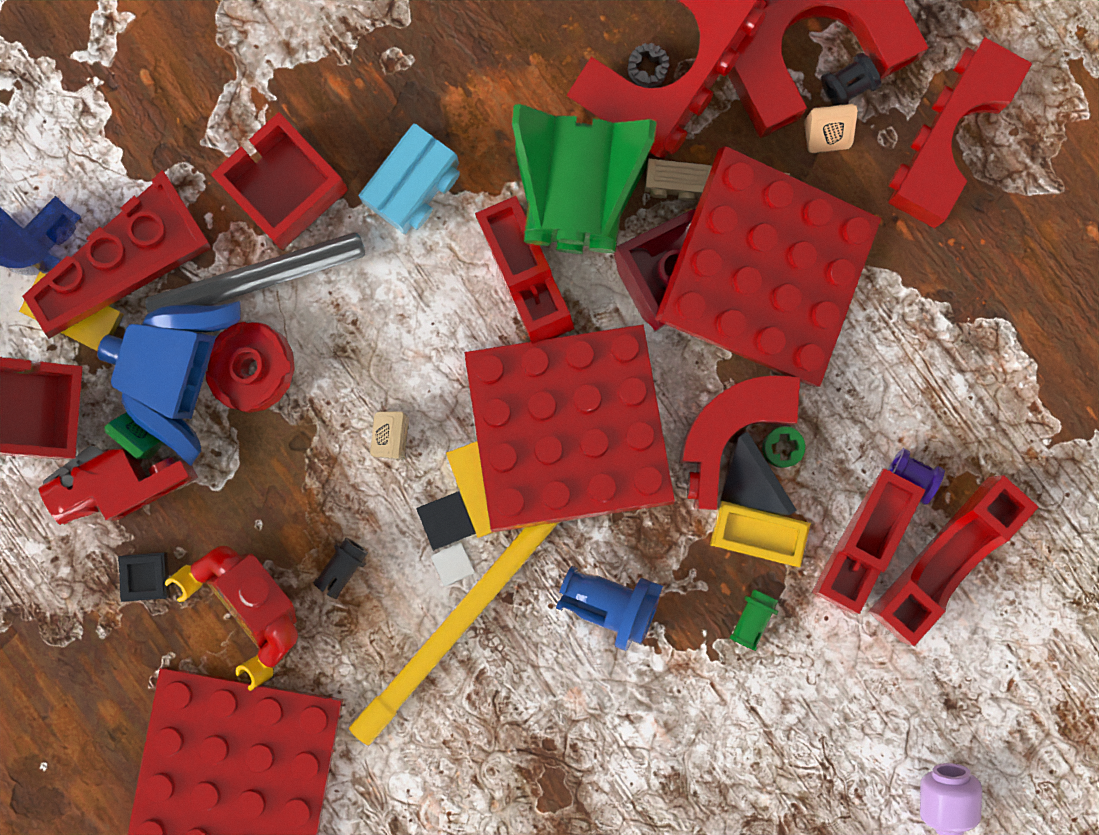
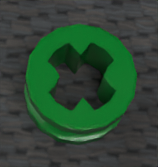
[762,427,806,468]

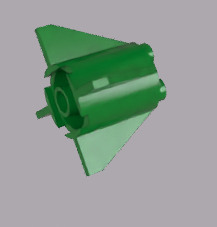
[512,104,657,254]

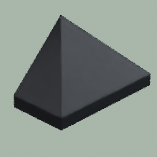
[720,431,797,516]

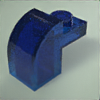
[0,196,81,275]

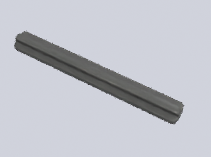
[145,233,365,314]

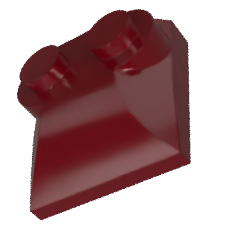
[613,208,696,331]

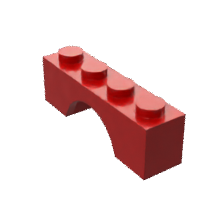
[888,37,1033,229]
[868,475,1039,647]

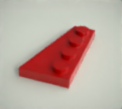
[22,170,211,339]

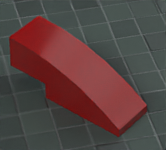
[475,196,574,344]
[811,468,925,614]

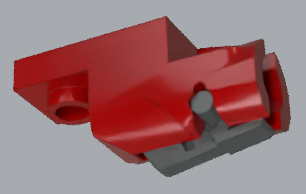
[38,446,198,525]

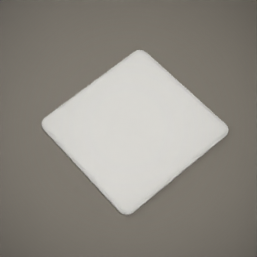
[431,543,475,586]

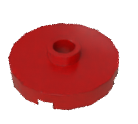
[205,322,295,413]

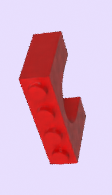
[566,0,766,159]
[727,0,929,139]

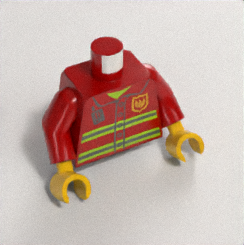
[165,546,298,690]

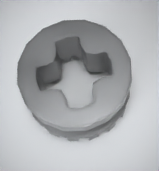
[628,43,669,88]

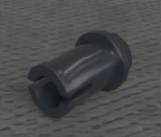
[313,538,368,599]

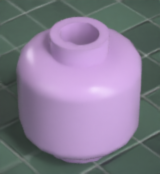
[920,763,982,835]

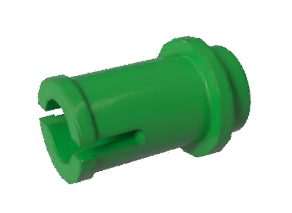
[729,589,779,651]

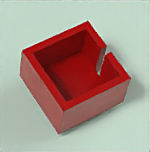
[210,112,348,251]
[0,357,83,460]

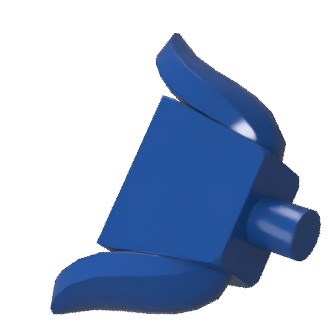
[97,301,241,466]

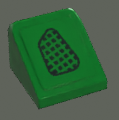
[104,412,164,460]

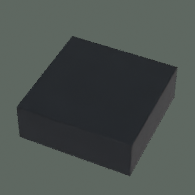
[416,491,476,551]
[118,552,170,602]

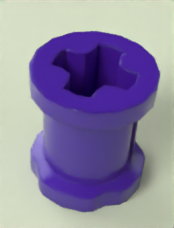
[888,448,945,505]

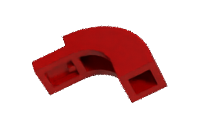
[679,376,800,510]

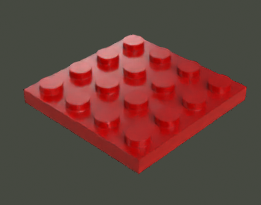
[655,146,881,387]
[464,324,675,533]
[127,667,343,835]

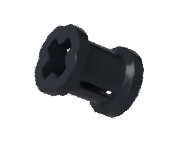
[821,53,881,106]

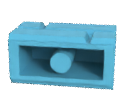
[358,123,460,234]

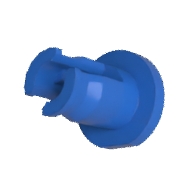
[556,566,663,651]

